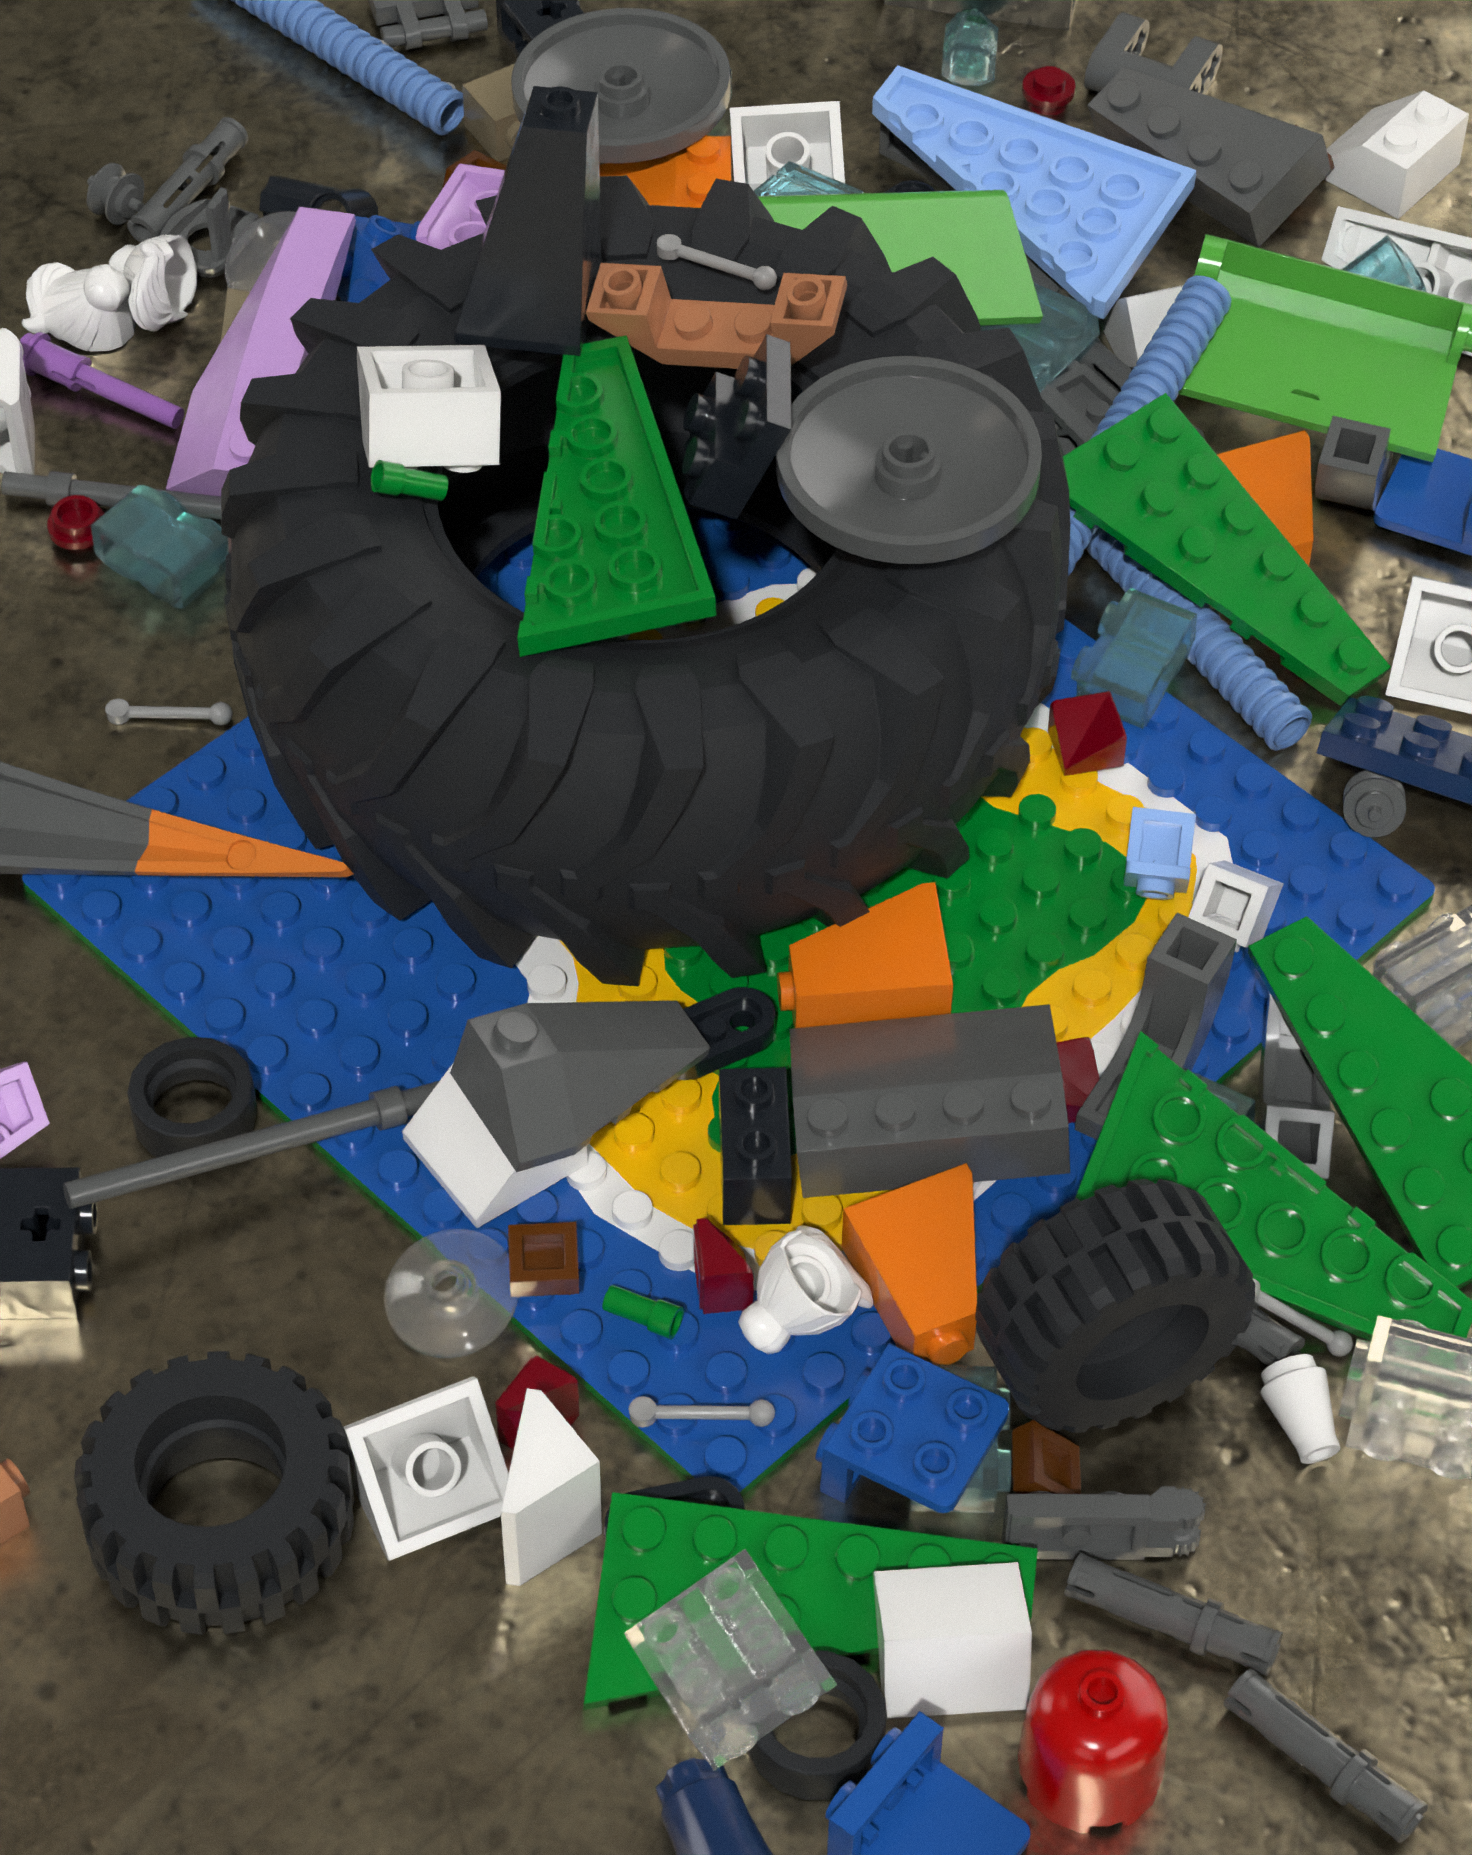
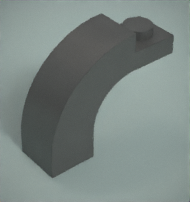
[1315,416,1393,511]
[1075,913,1237,1140]
[1257,990,1335,1179]

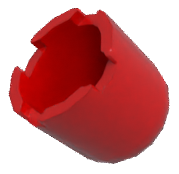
[1018,1650,1169,1833]

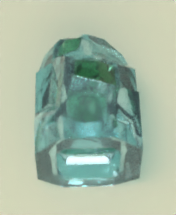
[942,8,999,86]

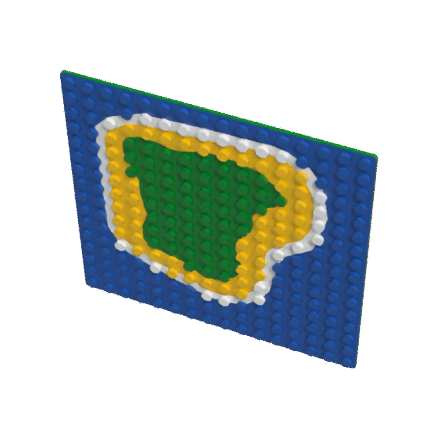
[22,507,1435,1497]

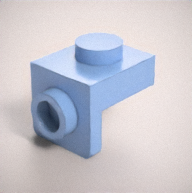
[1123,807,1196,900]

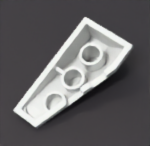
[1321,206,1472,357]

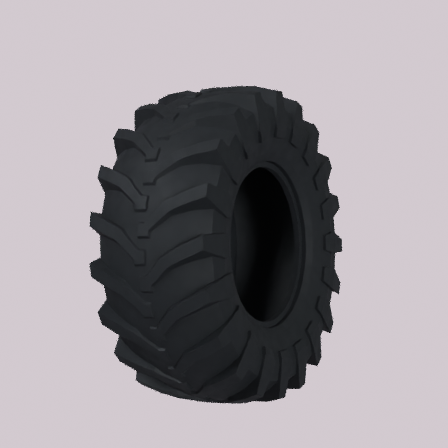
[221,175,1070,986]

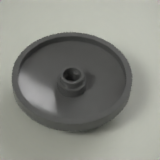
[511,8,731,163]
[776,356,1042,564]

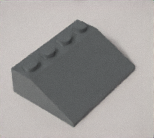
[790,1004,1070,1198]

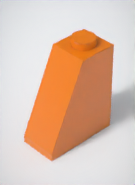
[1217,430,1314,566]
[777,882,953,1028]
[841,1163,977,1367]

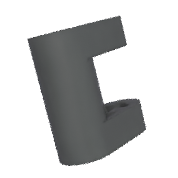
[1084,12,1223,94]

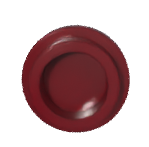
[1022,66,1076,115]
[47,495,107,550]

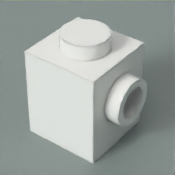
[1188,860,1284,952]

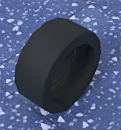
[127,1037,257,1157]
[747,1651,886,1800]

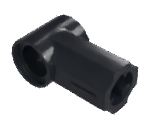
[259,175,378,228]

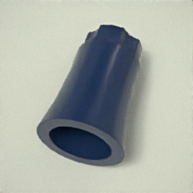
[655,1757,774,1855]

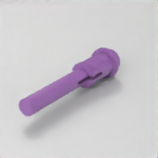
[20,332,184,429]

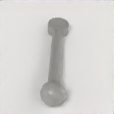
[656,234,777,290]
[105,698,233,726]
[1253,1278,1353,1357]
[629,1396,775,1428]

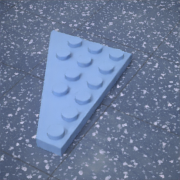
[872,65,1197,319]

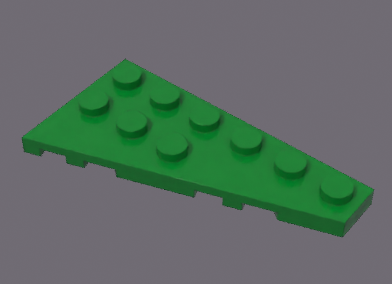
[517,335,717,657]
[1063,393,1391,706]
[1248,916,1472,1289]
[1075,1030,1472,1373]
[583,1492,1038,1710]

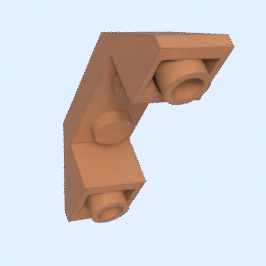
[586,263,848,369]

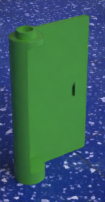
[758,189,1043,326]
[1178,234,1472,462]

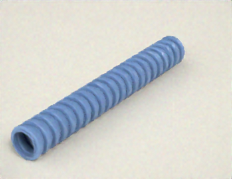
[231,0,464,136]
[1068,275,1231,576]
[1086,527,1312,751]

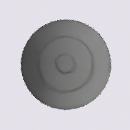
[87,163,145,225]
[1343,769,1406,837]

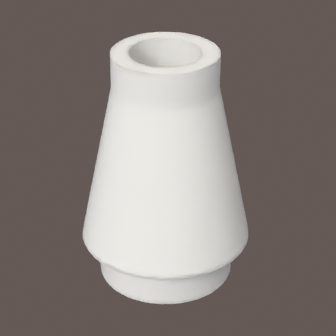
[1260,1354,1341,1464]

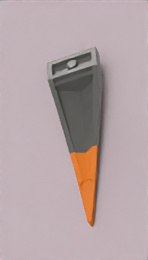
[0,761,354,877]

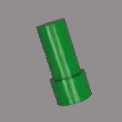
[371,460,448,501]
[602,1285,684,1339]

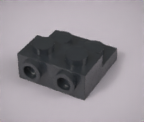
[682,334,791,520]

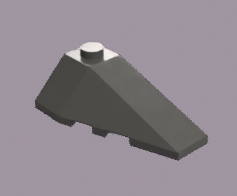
[450,1000,711,1172]

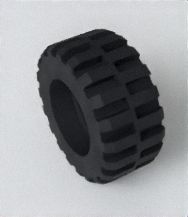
[975,1179,1256,1433]
[74,1351,355,1635]

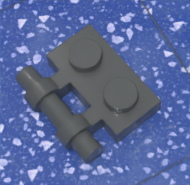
[368,0,488,50]

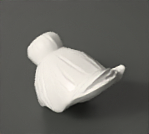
[109,234,197,332]
[22,262,136,352]
[738,1225,873,1354]

